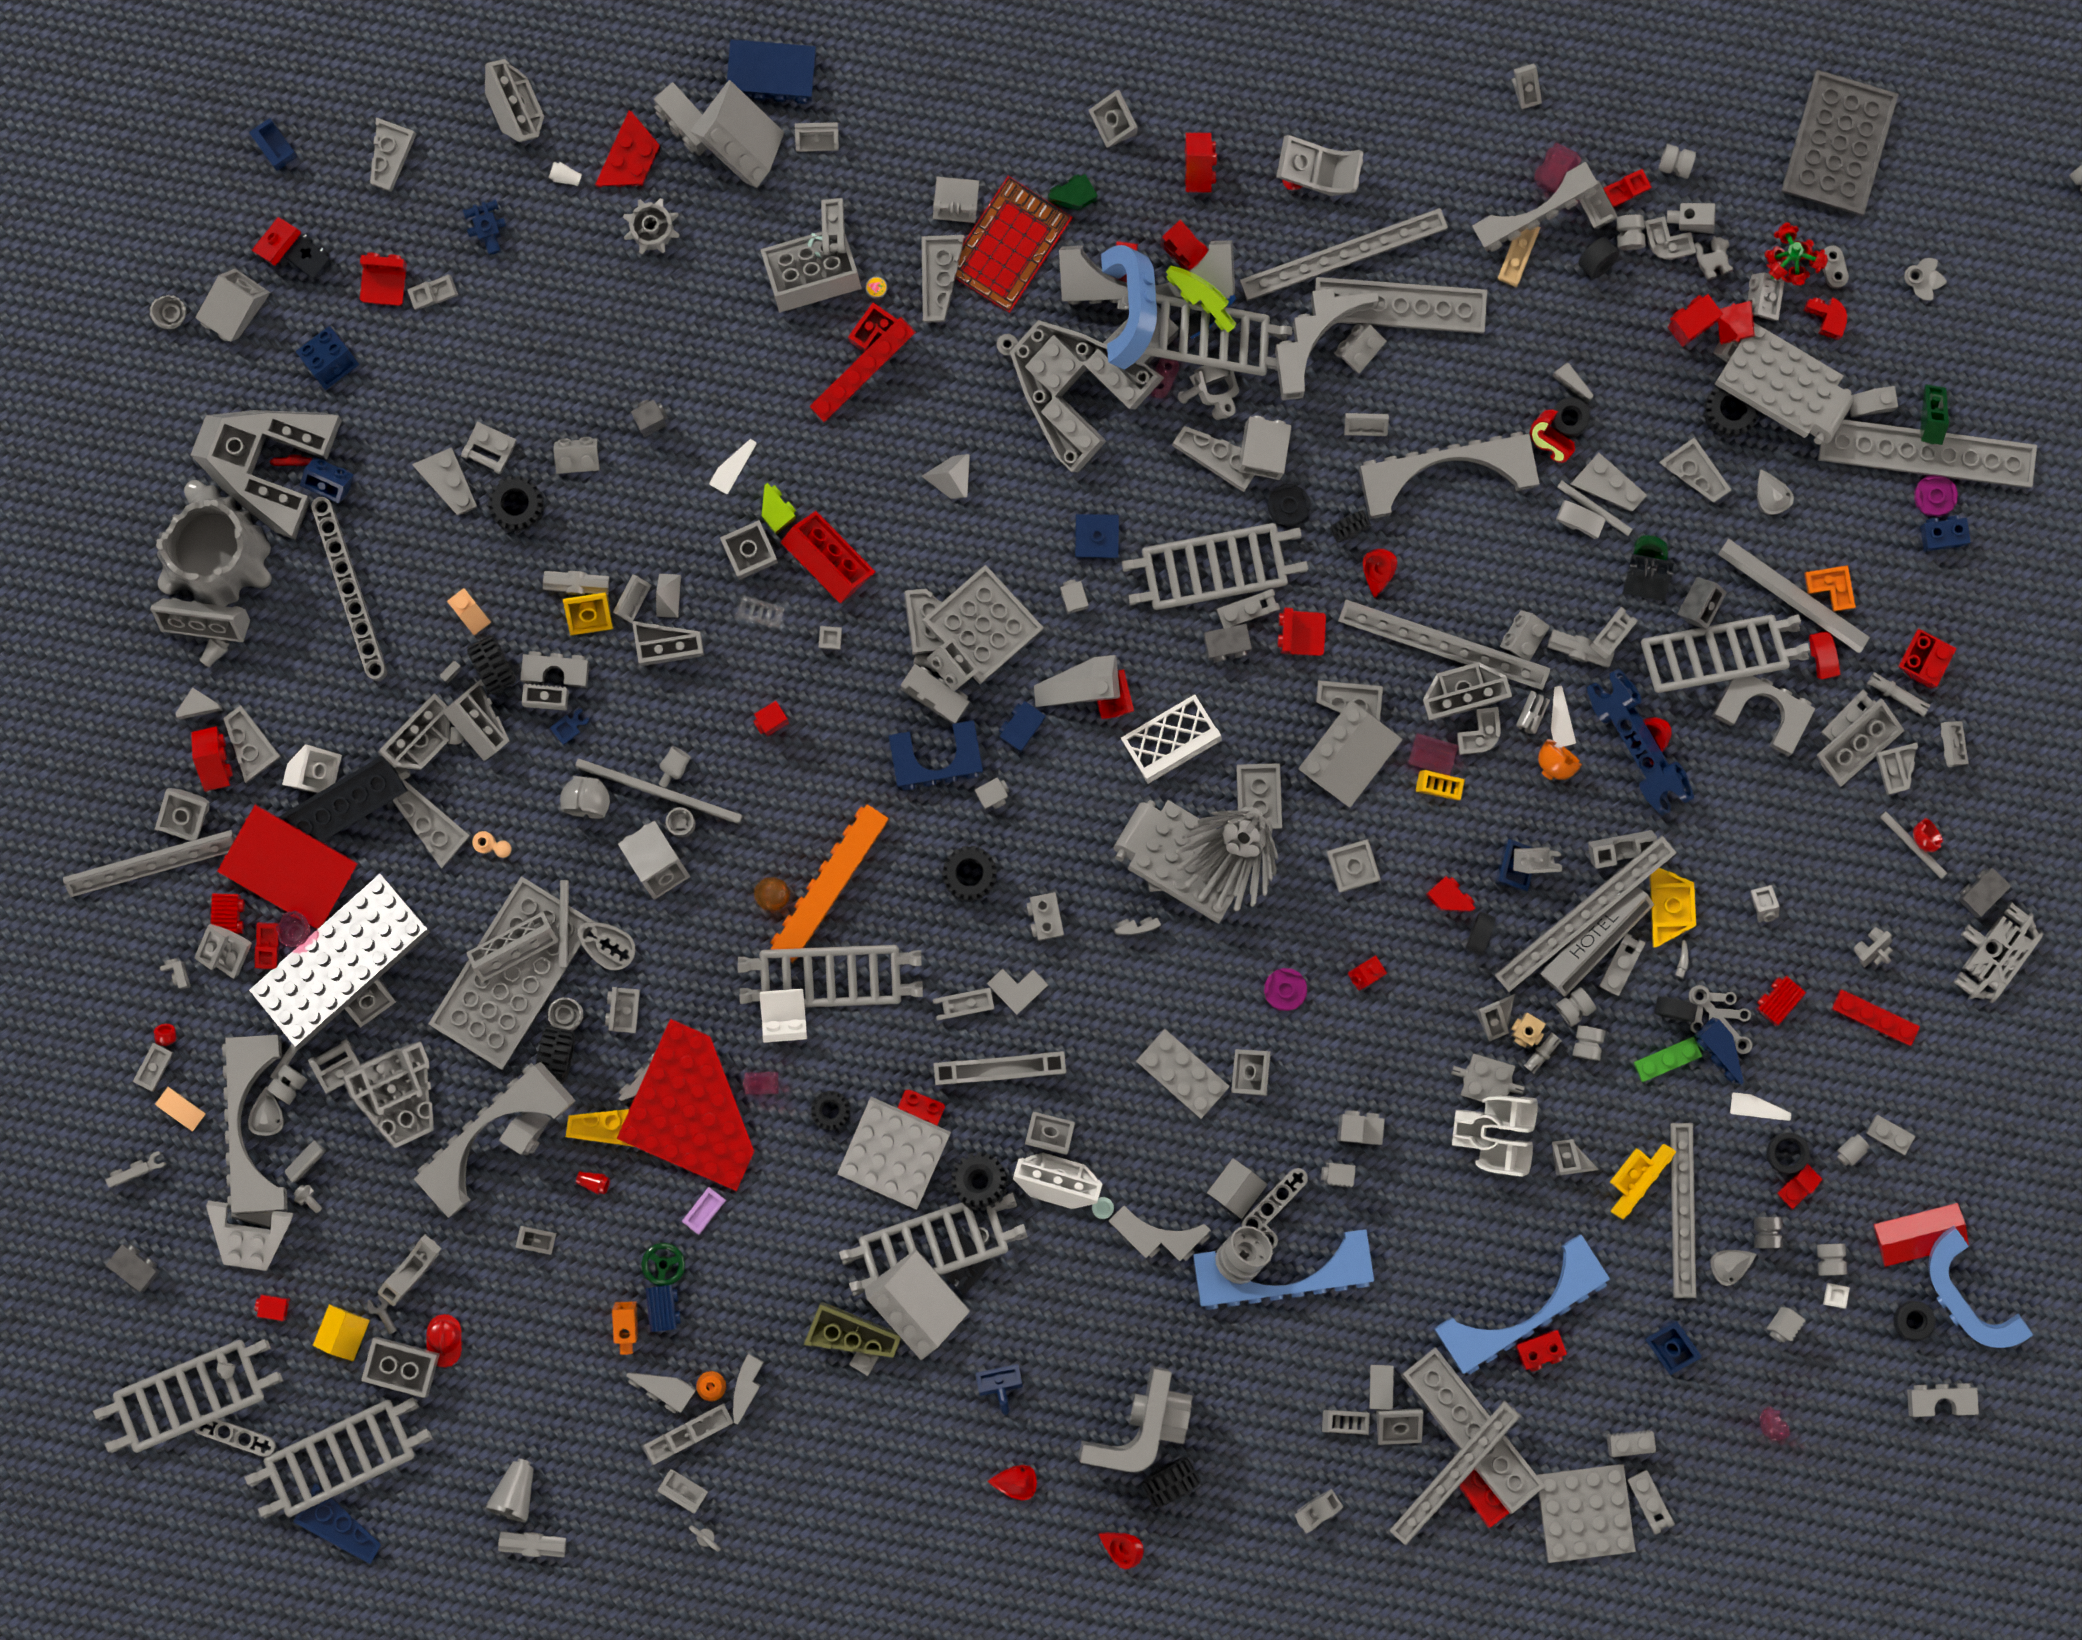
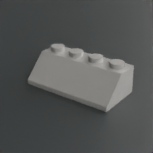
[150,598,250,642]

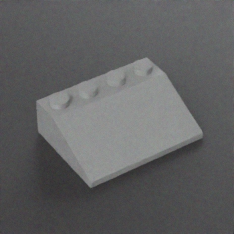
[690,80,784,188]
[760,232,862,313]
[1298,700,1402,807]
[864,1249,970,1360]

